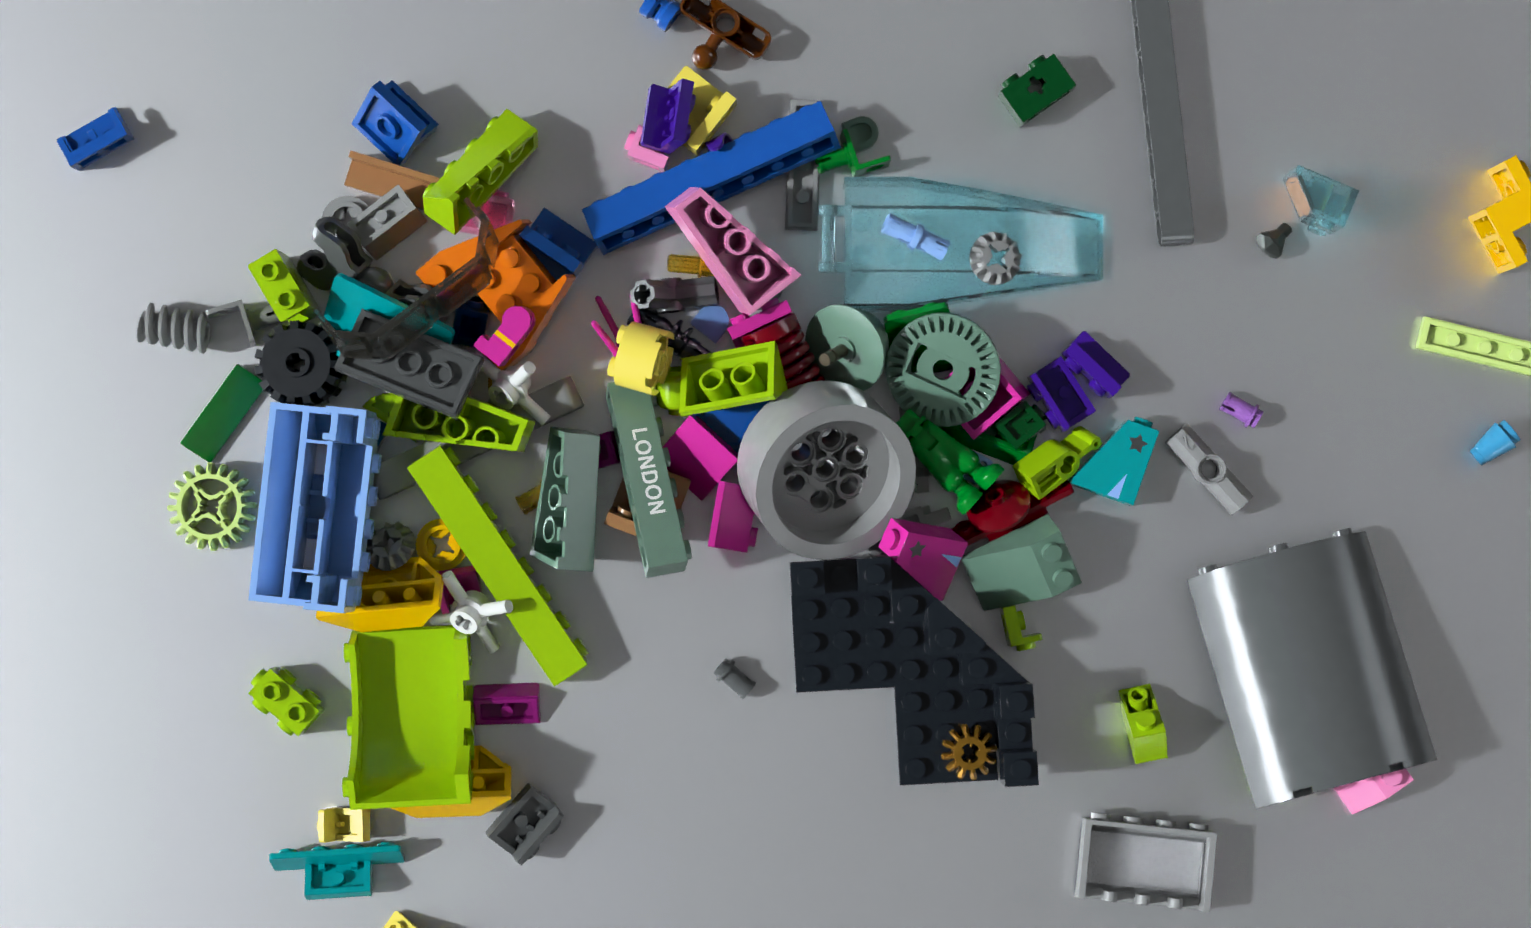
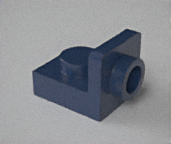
[452,295,492,349]

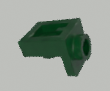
[995,400,1047,451]

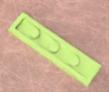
[1415,316,1531,377]

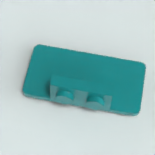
[323,273,455,356]

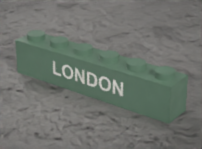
[606,382,692,578]

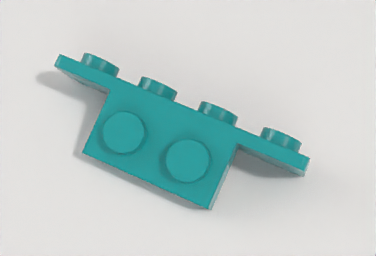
[269,842,405,900]

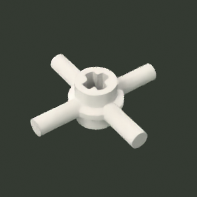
[474,349,551,425]
[429,570,513,653]

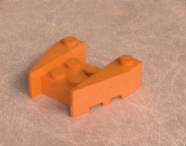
[415,219,576,371]

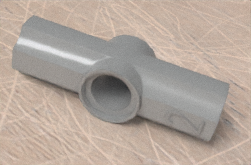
[1165,423,1253,515]

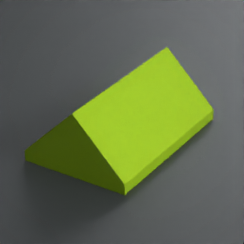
[679,341,788,417]

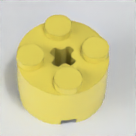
[607,321,674,396]

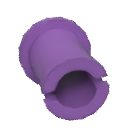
[1219,392,1264,428]

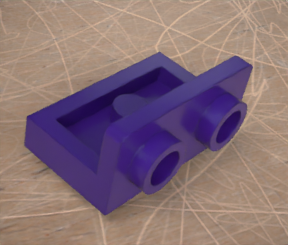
[640,78,696,154]
[1061,331,1130,398]
[1026,356,1096,432]

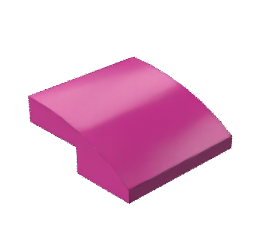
[662,414,738,501]

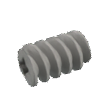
[137,303,211,354]

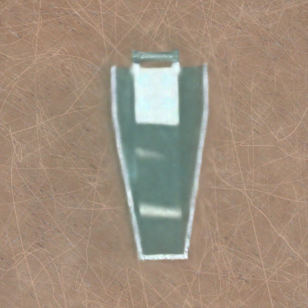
[818,177,1103,312]

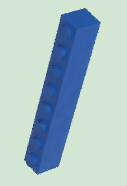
[582,101,841,255]

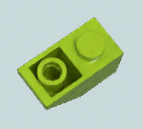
[1118,684,1168,764]

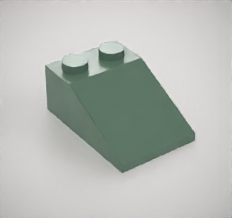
[961,514,1082,611]

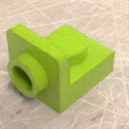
[999,605,1043,651]

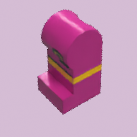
[473,306,536,366]

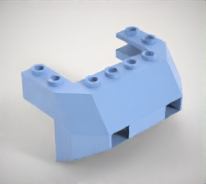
[248,402,382,613]

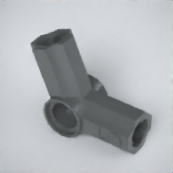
[630,276,719,314]

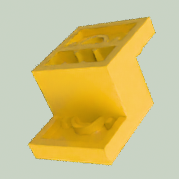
[1468,155,1531,274]

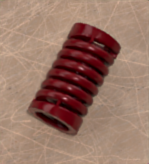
[741,313,825,389]

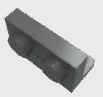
[485,783,564,865]

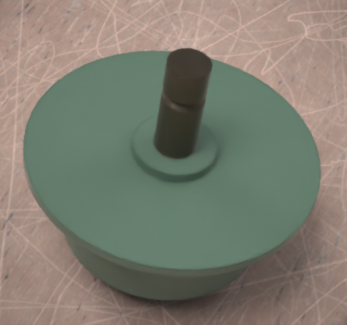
[805,304,889,391]

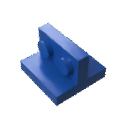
[351,80,439,166]
[519,207,598,281]

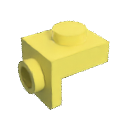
[317,807,370,843]

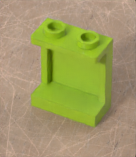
[248,249,322,323]

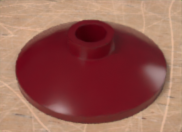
[967,480,1031,533]

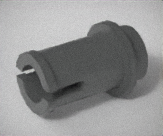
[714,659,756,699]

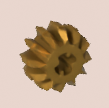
[941,724,997,780]

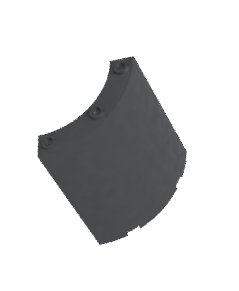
[1187,528,1437,809]

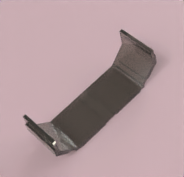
[314,197,499,360]

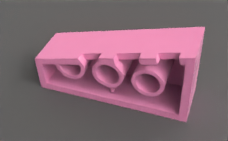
[665,187,801,315]

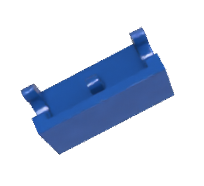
[56,107,135,171]

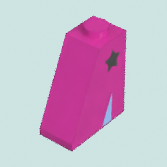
[878,518,968,601]

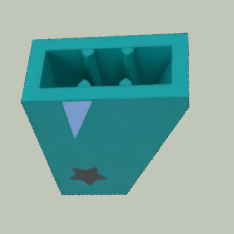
[1069,417,1159,506]

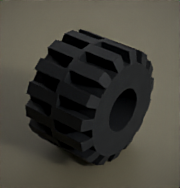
[254,320,348,406]

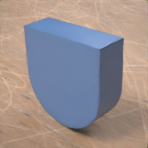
[690,305,729,344]

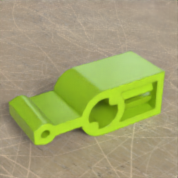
[1012,426,1102,500]

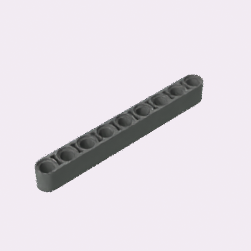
[1131,0,1194,246]

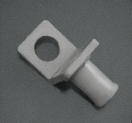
[205,300,284,347]

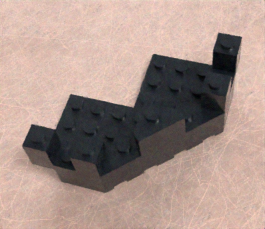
[789,556,1039,787]

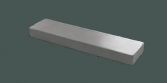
[785,99,822,231]

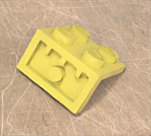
[668,66,737,156]

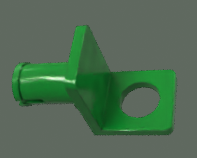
[815,129,891,178]

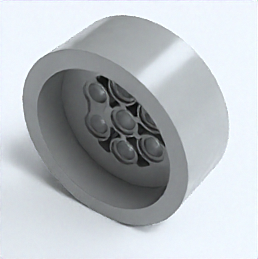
[737,381,916,560]

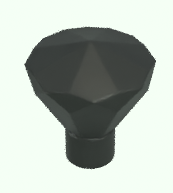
[1256,223,1292,259]

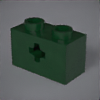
[998,54,1076,127]

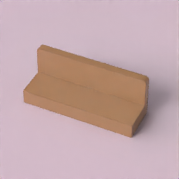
[344,150,440,211]

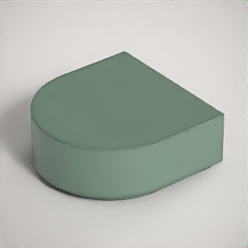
[841,116,879,154]

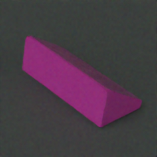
[473,683,541,725]

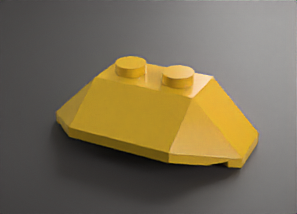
[316,556,444,632]
[391,745,512,818]

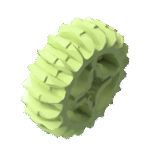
[167,462,257,551]

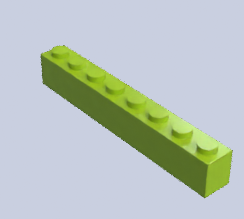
[407,444,589,687]

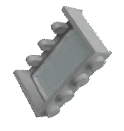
[1074,812,1217,913]

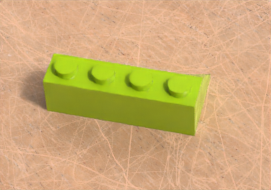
[423,109,538,235]

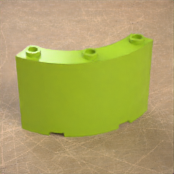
[342,625,475,810]

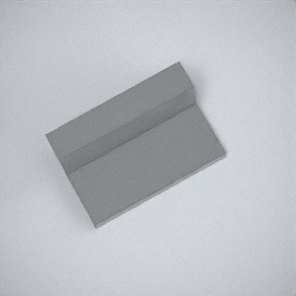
[347,184,427,261]

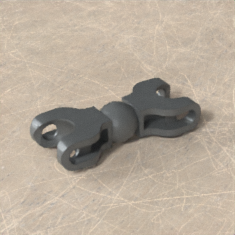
[296,216,452,322]

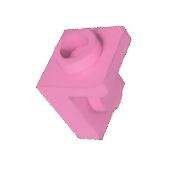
[624,125,670,172]

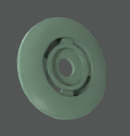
[886,312,1001,427]

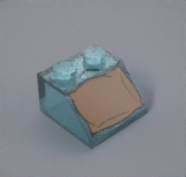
[1283,165,1360,236]

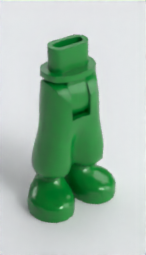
[896,408,1005,515]

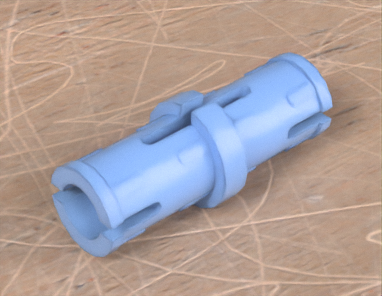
[881,213,950,261]

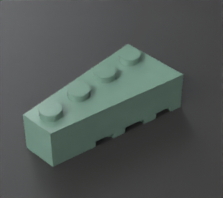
[530,426,600,572]

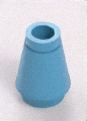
[1469,420,1521,466]

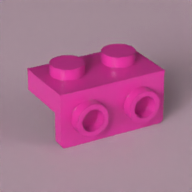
[727,297,792,348]

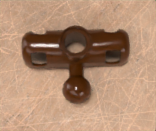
[680,0,771,70]

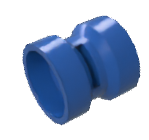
[639,0,684,32]

